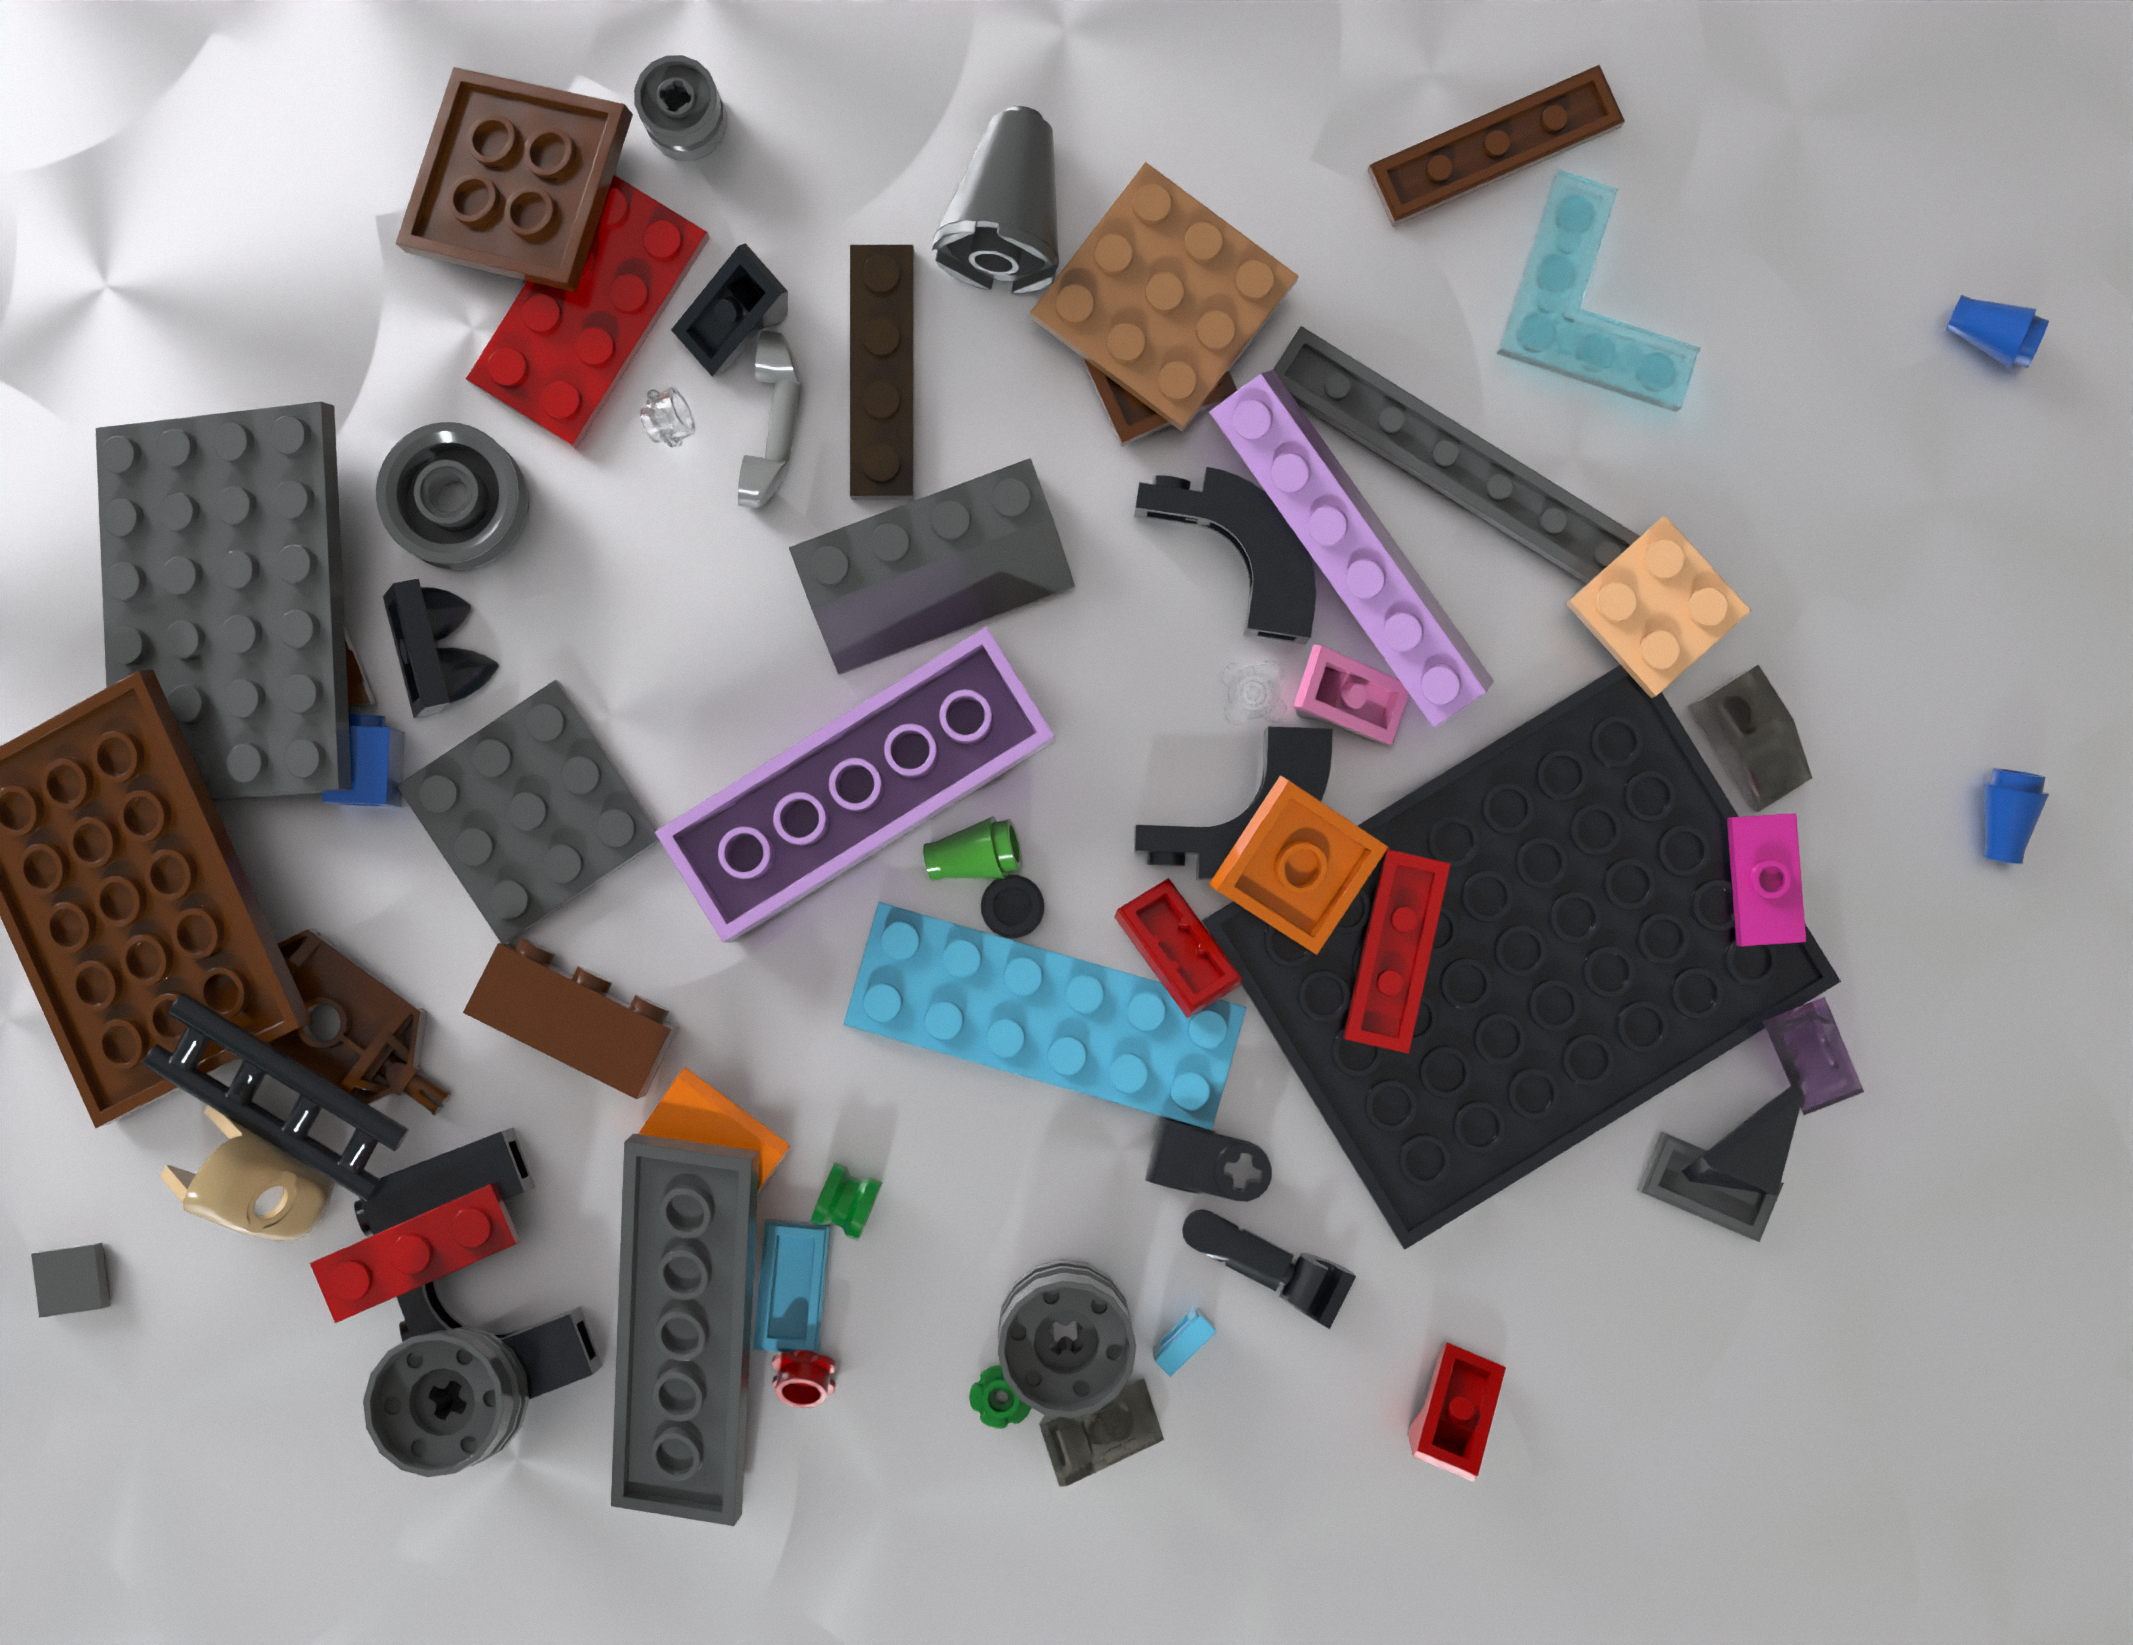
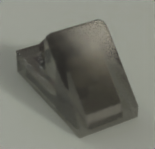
[1039,1378,1164,1487]

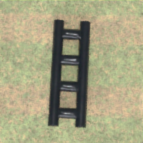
[143,993,409,1202]

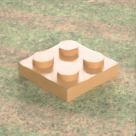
[1565,515,1751,698]

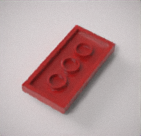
[465,175,710,449]

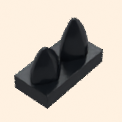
[383,578,499,718]

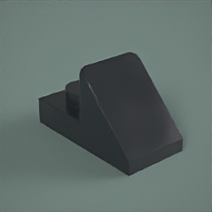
[671,243,788,377]

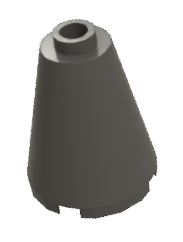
[932,106,1059,293]

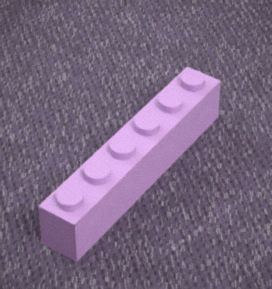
[1209,370,1494,728]

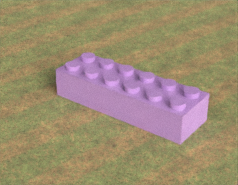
[655,626,1055,943]

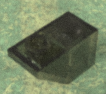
[1688,665,1812,812]

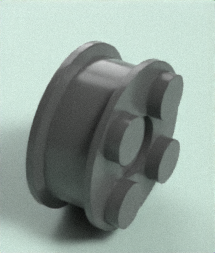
[376,422,528,570]

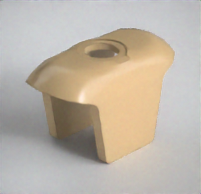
[159,1105,334,1241]

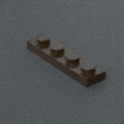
[850,245,915,500]

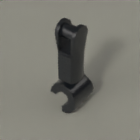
[1182,1209,1356,1329]

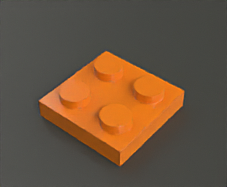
[1209,776,1388,955]

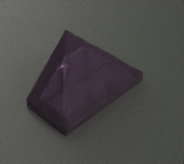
[1763,997,1864,1115]

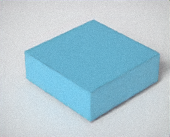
[1153,1308,1217,1377]

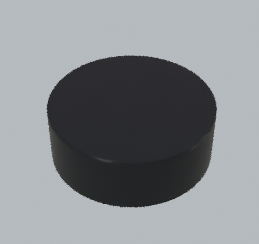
[981,875,1045,938]

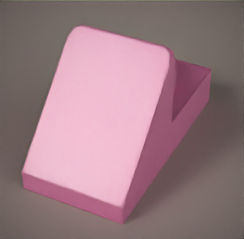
[1294,644,1409,745]

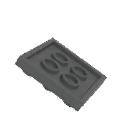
[397,679,660,943]

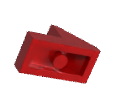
[1407,1342,1506,1482]

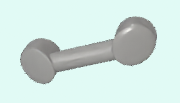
[738,330,800,508]

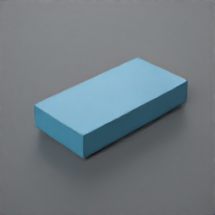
[753,1219,831,1353]

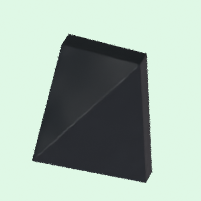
[1681,1083,1804,1195]

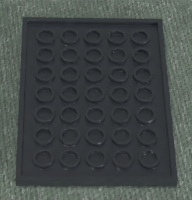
[1202,664,1841,1250]

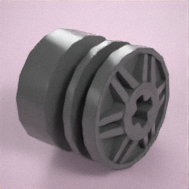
[998,1260,1136,1418]
[363,1327,529,1477]

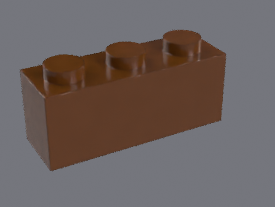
[463,937,679,1099]

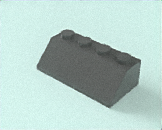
[789,458,1075,675]

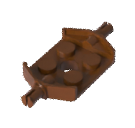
[270,929,451,1116]

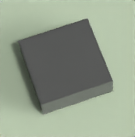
[31,1243,110,1318]

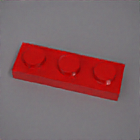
[1343,849,1451,1054]
[310,1182,521,1323]

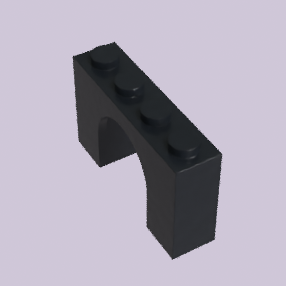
[354,1128,603,1411]

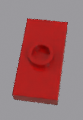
[1114,878,1243,1019]

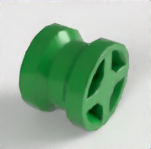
[810,1162,883,1241]

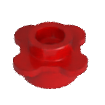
[771,1350,836,1408]

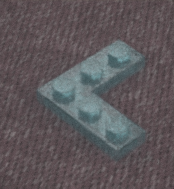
[1496,169,1701,412]

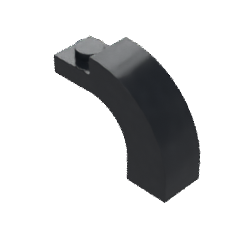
[1134,467,1316,644]
[1134,726,1333,880]

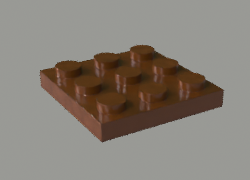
[395,67,633,292]

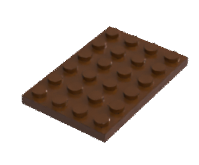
[0,670,313,1128]

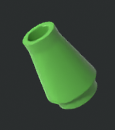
[923,816,1021,881]

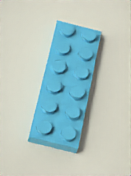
[843,902,1247,1130]

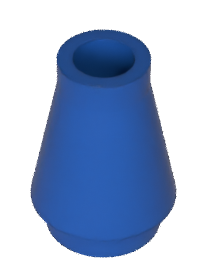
[1946,295,2049,369]
[1983,768,2049,864]

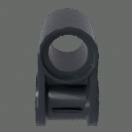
[1145,1117,1272,1202]

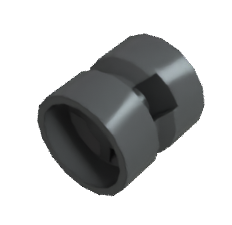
[634,55,727,161]

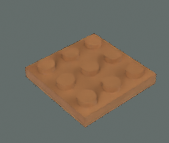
[1030,162,1299,432]

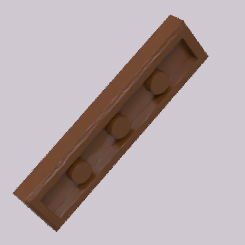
[1367,65,1625,227]

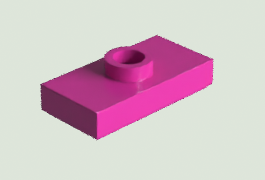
[1727,813,1806,946]

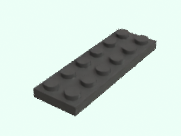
[611,1134,760,1526]

